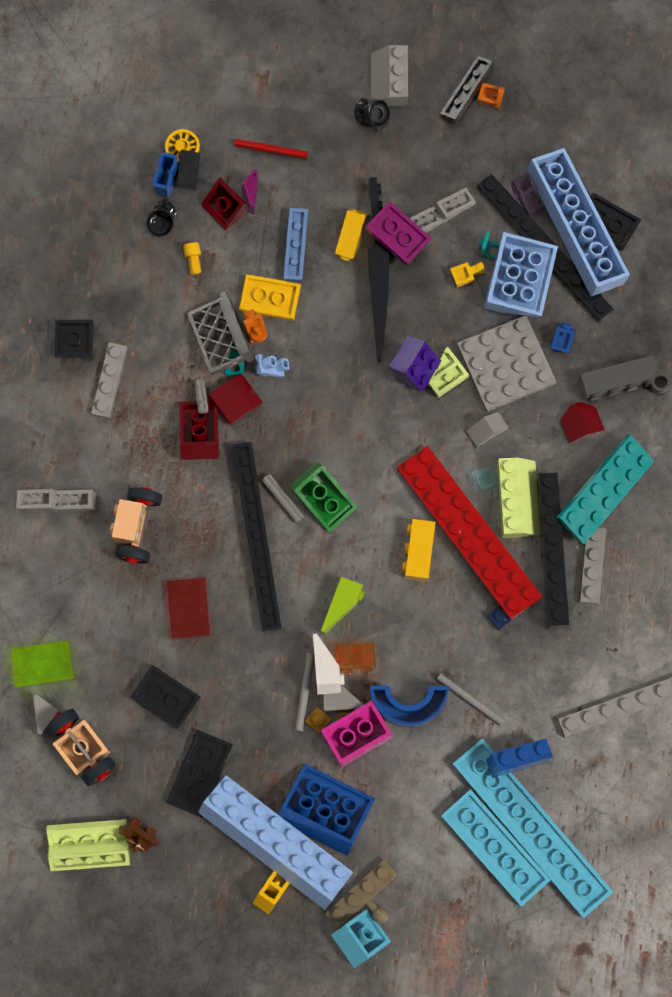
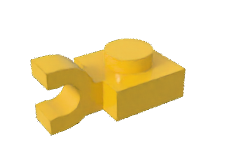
[450,262,485,287]

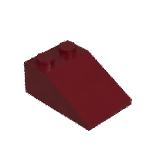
[180,401,219,460]

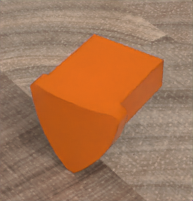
[477,83,505,109]

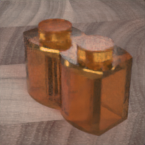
[335,643,376,674]

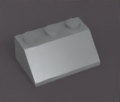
[371,45,408,106]

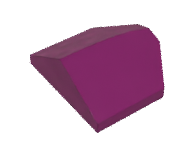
[241,170,258,214]

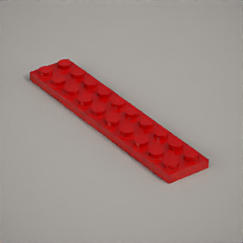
[397,446,542,620]

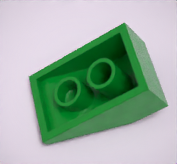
[288,462,358,533]

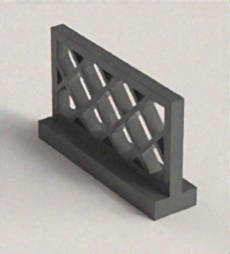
[187,291,255,376]

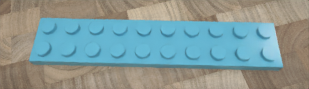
[452,738,613,918]

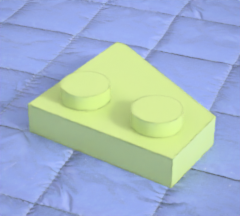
[428,347,469,398]

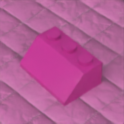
[321,701,392,768]

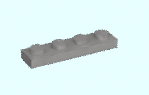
[91,342,128,419]
[579,527,606,605]

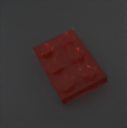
[167,578,211,640]

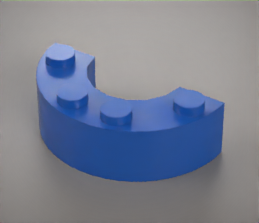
[370,686,449,728]

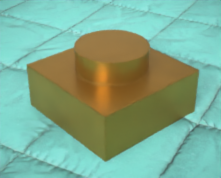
[305,706,332,734]

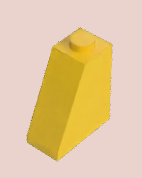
[335,208,370,261]

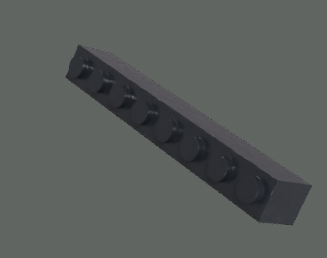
[537,472,569,629]

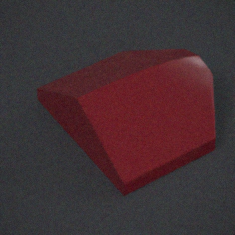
[560,402,605,444]

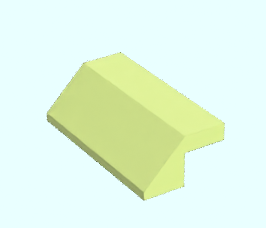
[46,819,130,871]

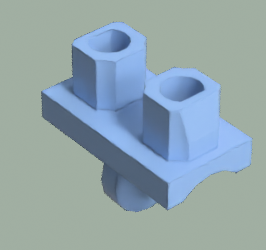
[255,354,289,378]

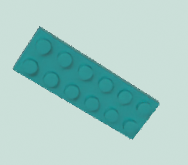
[556,435,654,544]

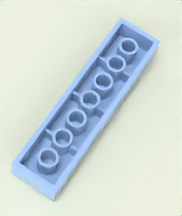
[527,148,630,296]
[198,775,353,910]

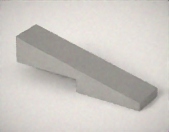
[410,188,476,233]
[16,489,97,512]

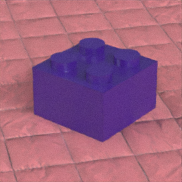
[389,336,441,392]

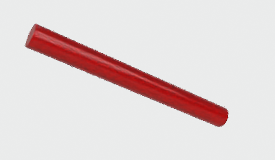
[234,139,308,159]

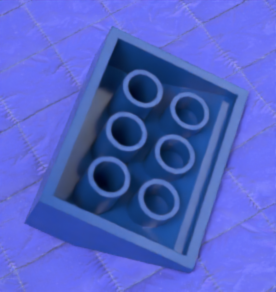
[278,764,375,856]

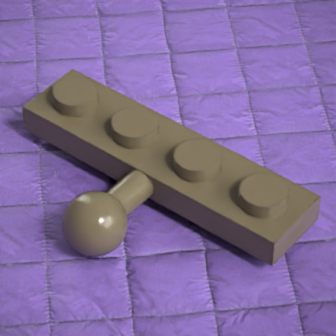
[325,860,398,929]

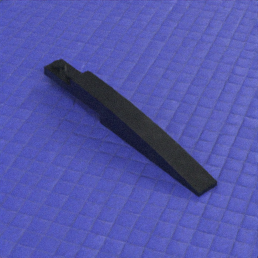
[368,177,389,362]

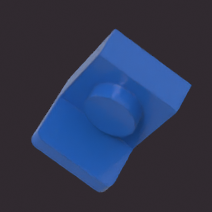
[551,323,575,353]

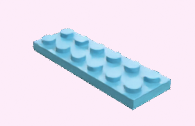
[441,789,551,907]

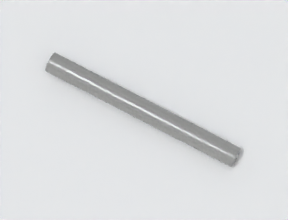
[295,653,314,732]
[436,674,504,725]

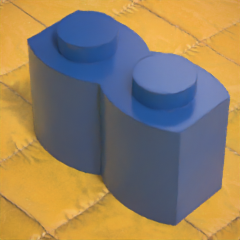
[153,152,179,197]

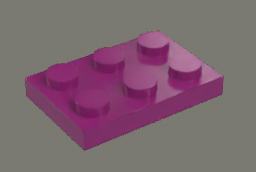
[365,201,432,266]

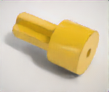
[183,242,201,275]

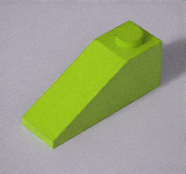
[321,577,365,635]

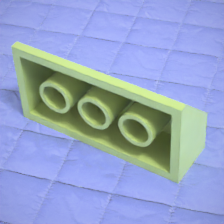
[497,458,541,538]

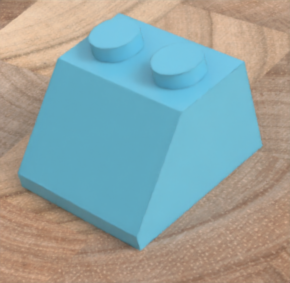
[331,909,391,969]

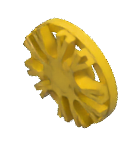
[165,129,200,163]

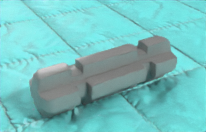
[194,379,208,414]

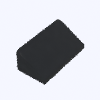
[177,150,200,191]

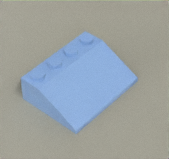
[484,232,558,317]

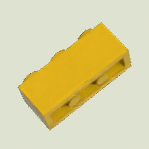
[402,519,435,582]

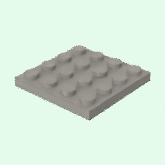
[457,315,557,412]

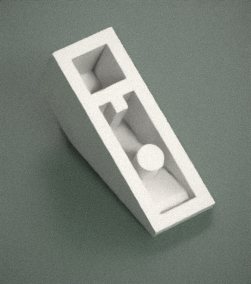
[313,634,345,695]

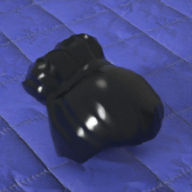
[354,98,390,127]
[146,199,177,237]

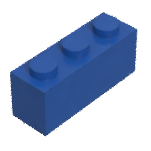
[486,739,553,778]

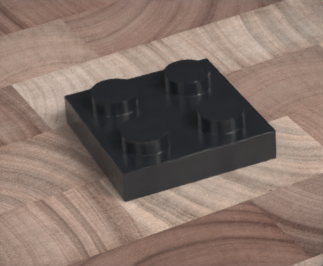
[54,320,94,358]

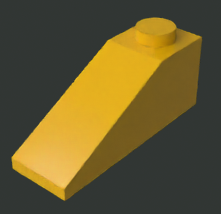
[253,871,290,915]

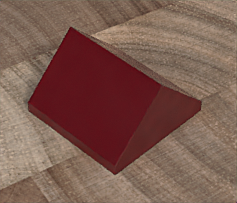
[201,177,247,230]

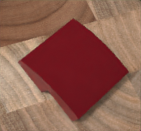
[208,373,263,425]

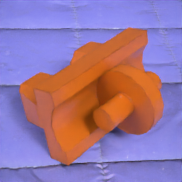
[243,309,268,343]

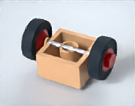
[110,487,162,564]
[45,708,116,786]

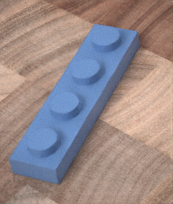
[284,208,308,282]

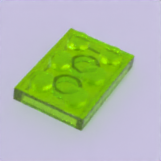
[11,641,75,688]

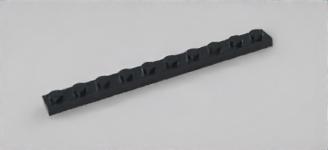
[477,174,614,323]
[233,442,282,632]

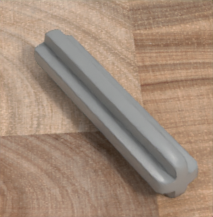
[262,474,304,523]

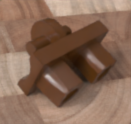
[118,817,159,853]

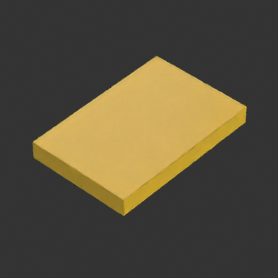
[239,274,301,321]

